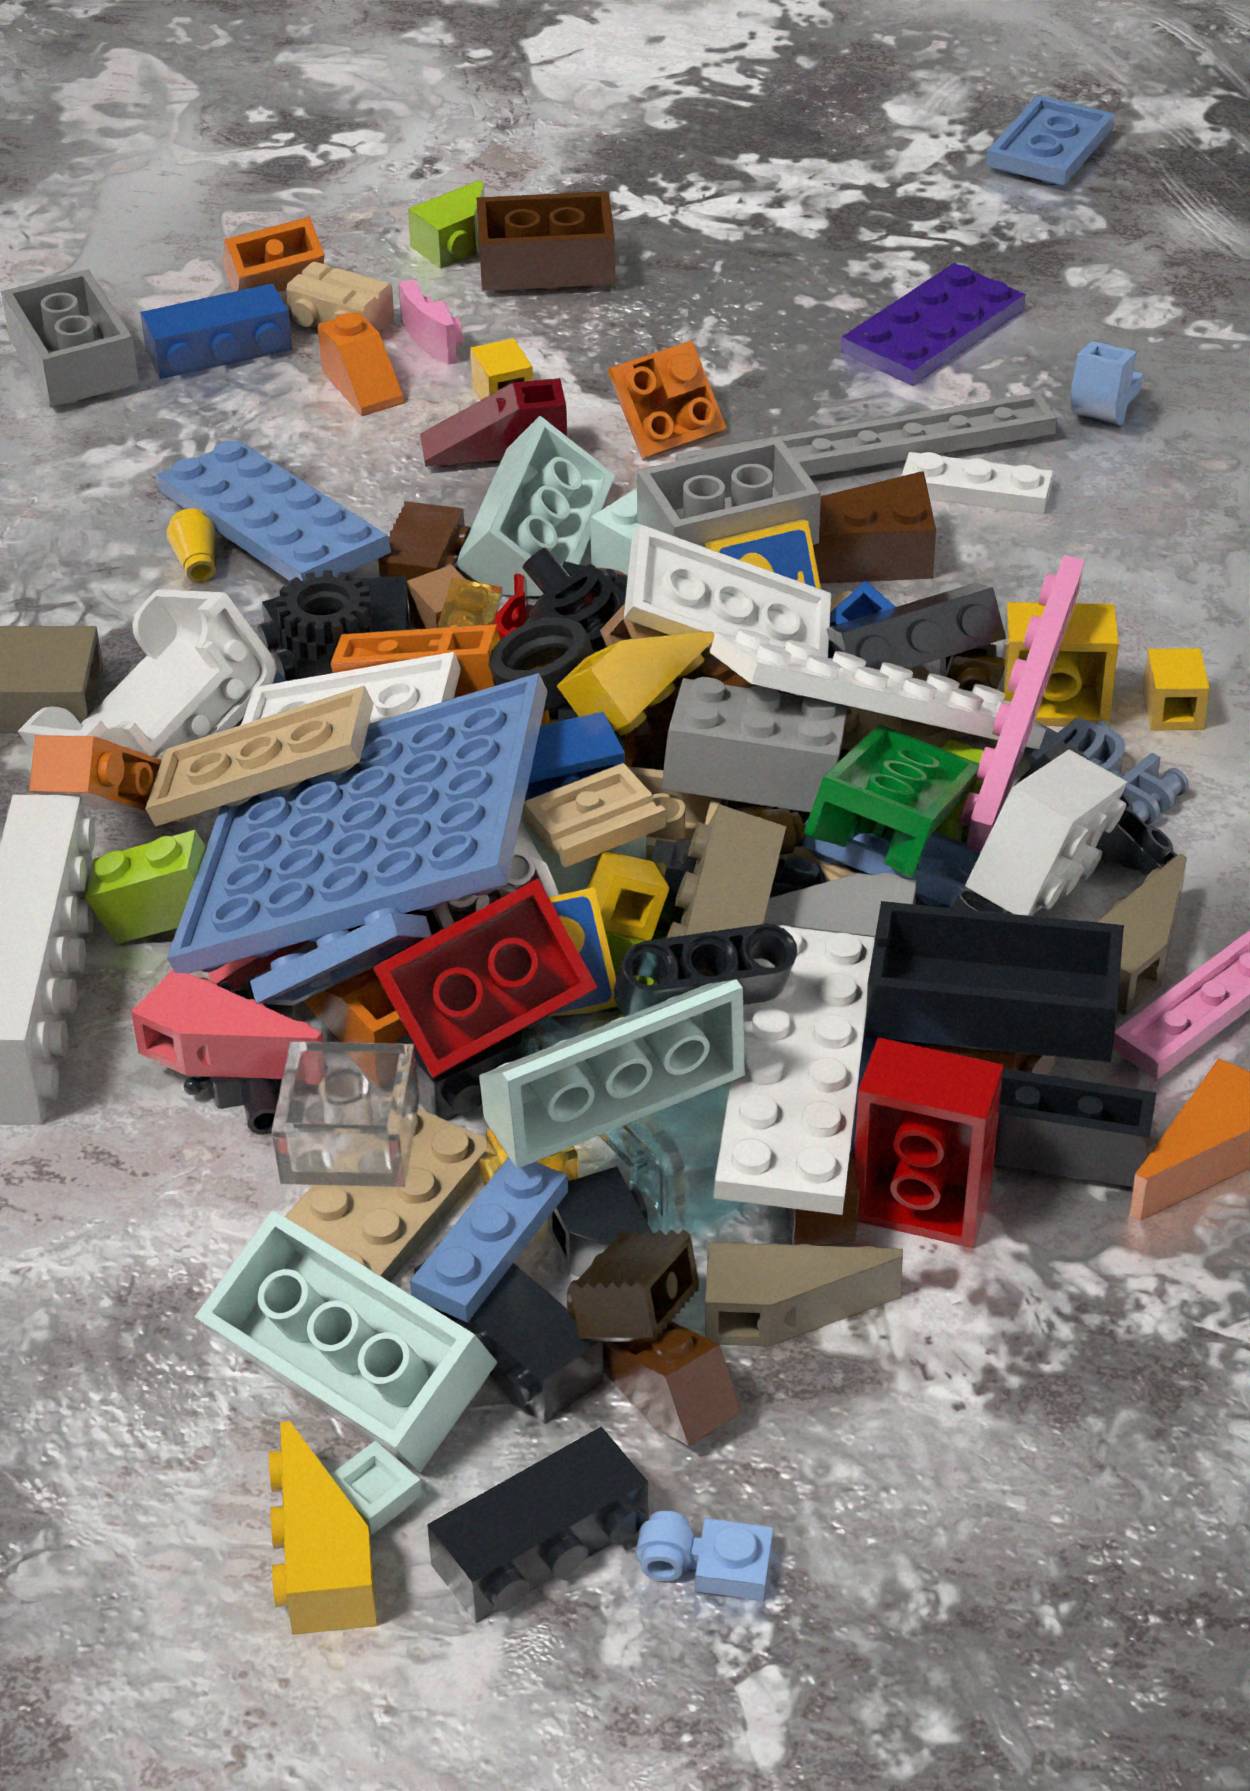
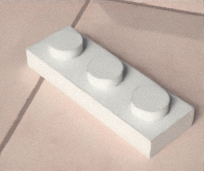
[901,452,1053,514]

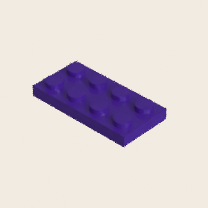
[841,263,1026,386]

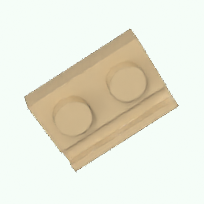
[523,763,666,868]

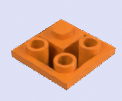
[607,340,727,459]

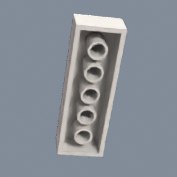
[0,795,95,1125]

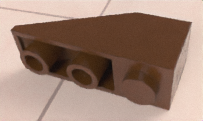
[603,1321,742,1446]

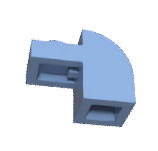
[1071,341,1144,425]

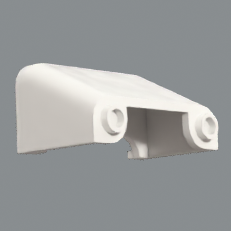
[17,589,276,760]

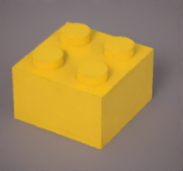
[1000,602,1119,726]

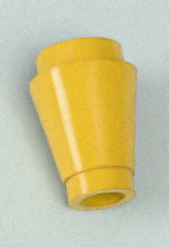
[166,508,216,582]

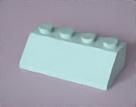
[455,416,615,596]
[479,979,745,1169]

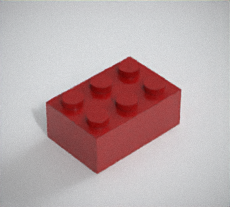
[373,878,598,1079]
[854,1038,1003,1248]

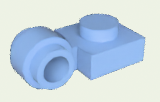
[636,1511,773,1601]

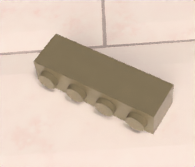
[655,804,786,985]

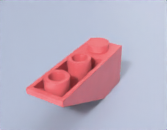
[131,970,327,1081]

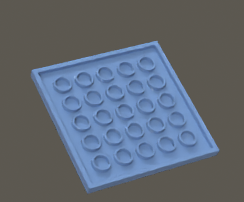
[167,673,548,974]

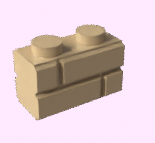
[286,261,394,332]

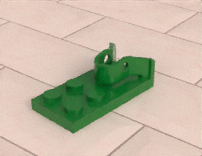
[804,724,979,879]

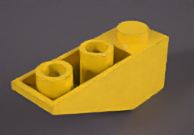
[557,631,715,736]
[269,1421,377,1635]

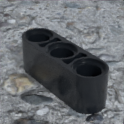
[614,924,798,1016]

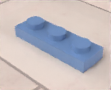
[250,907,432,1005]
[410,1157,568,1323]

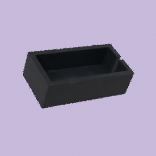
[865,901,1124,1063]

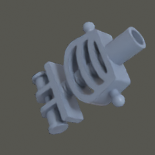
[1024,718,1189,825]

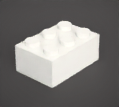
[965,750,1128,916]

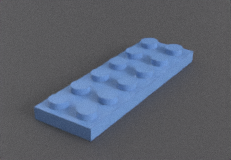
[156,440,391,581]

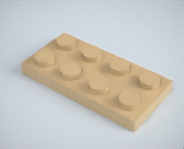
[145,685,374,827]
[285,1096,494,1282]

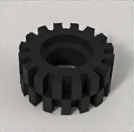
[276,570,374,662]

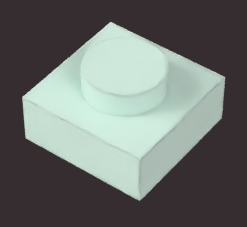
[331,1440,422,1536]

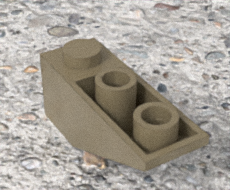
[1097,853,1187,1016]
[705,1242,903,1346]

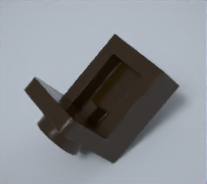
[940,644,1005,692]

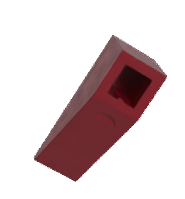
[420,378,567,467]

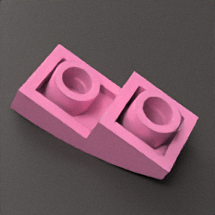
[398,279,463,365]

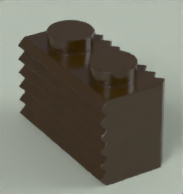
[567,1229,699,1342]

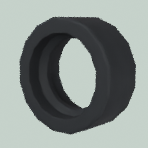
[489,618,594,711]

